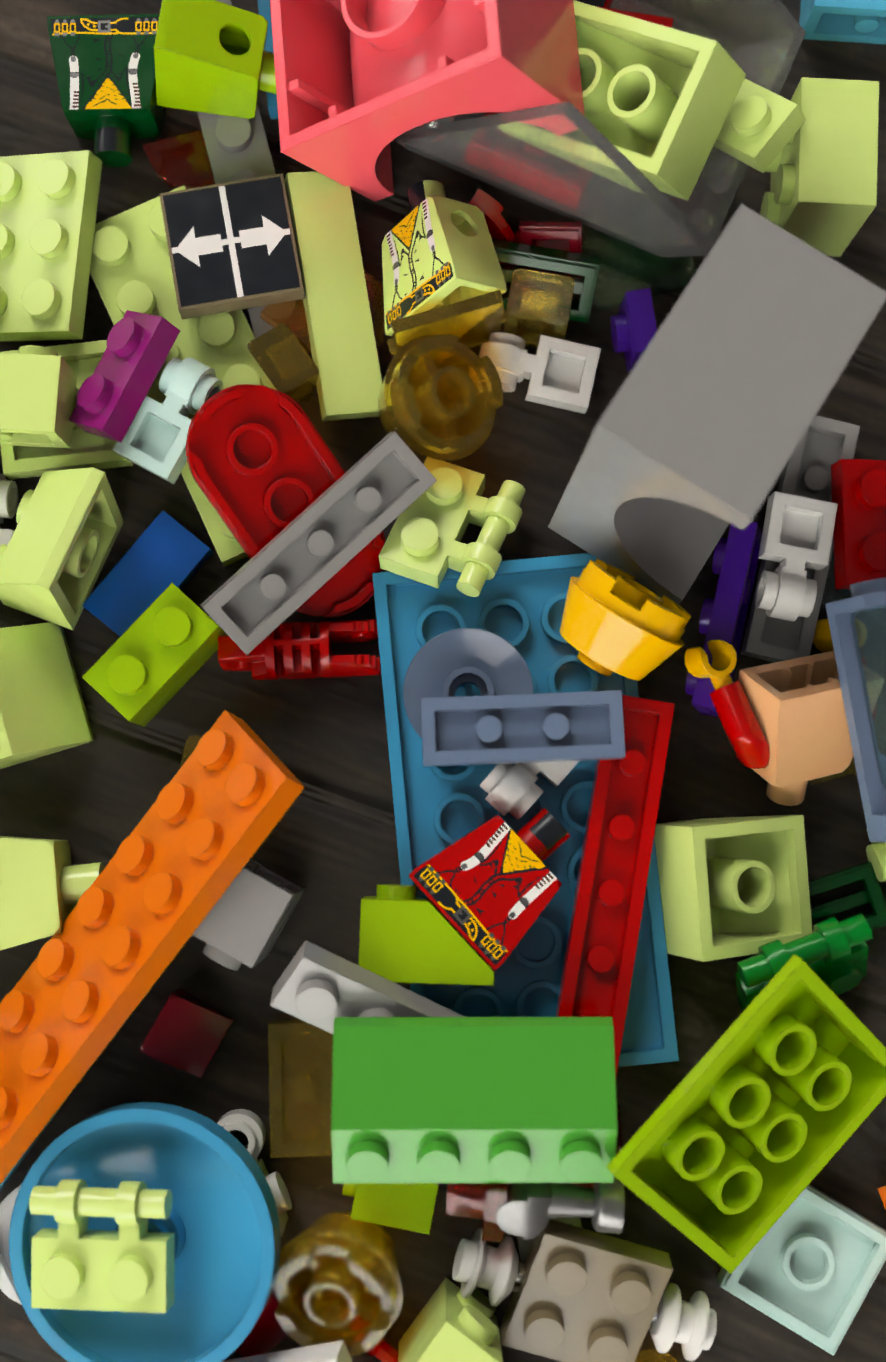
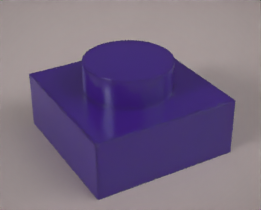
[610,288,657,372]

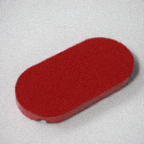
[186,384,386,617]

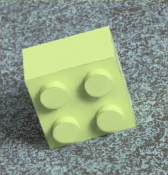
[760,77,879,257]

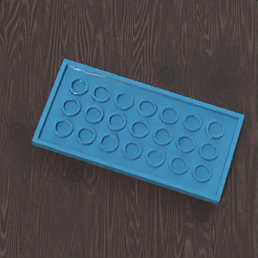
[372,553,679,1067]

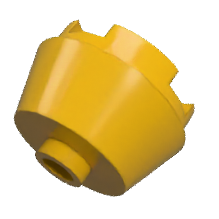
[559,559,691,681]

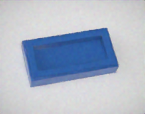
[83,510,214,637]

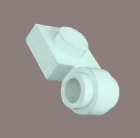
[113,357,223,485]

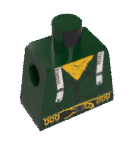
[47,14,167,167]

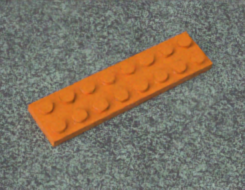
[0,710,305,1184]

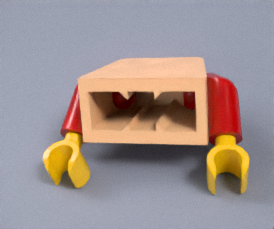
[684,619,881,806]

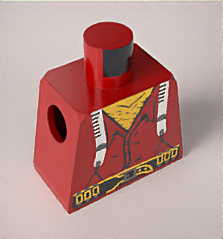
[408,808,571,971]

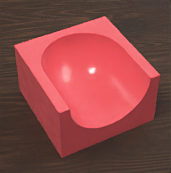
[270,0,585,202]

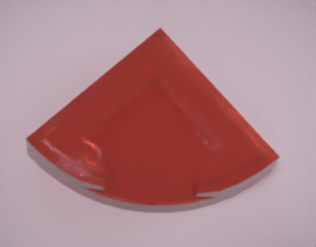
[143,130,215,189]

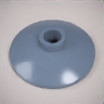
[403,628,533,738]

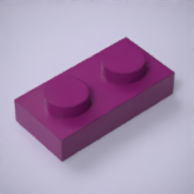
[69,310,180,442]

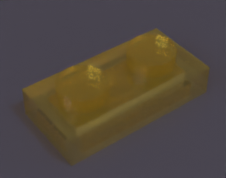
[268,1020,333,1158]

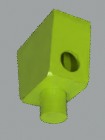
[154,0,276,119]

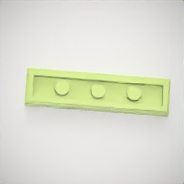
[284,171,387,422]

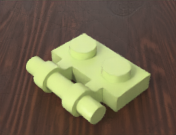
[379,456,526,597]
[29,1179,175,1313]

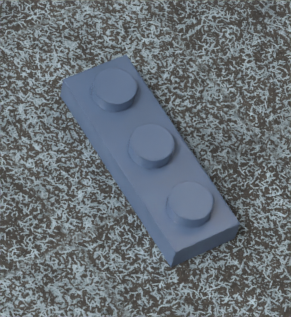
[421,690,625,767]

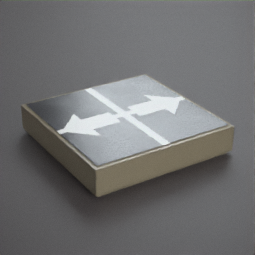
[159,173,305,319]

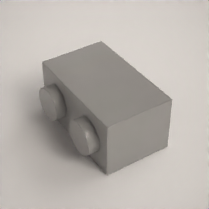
[192,859,305,971]

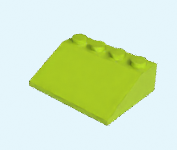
[606,954,886,1274]

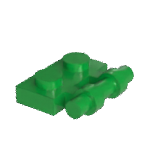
[735,914,873,1011]

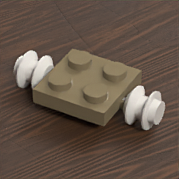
[452,1219,717,1362]

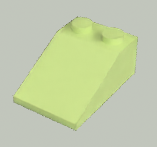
[501,0,746,201]

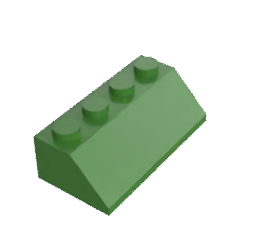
[331,1017,618,1184]

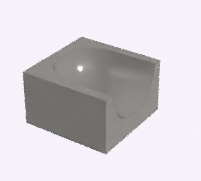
[548,204,886,605]

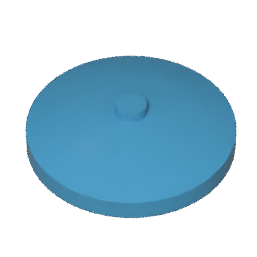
[9,1102,281,1362]

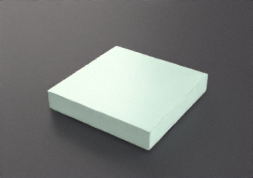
[715,1184,886,1356]

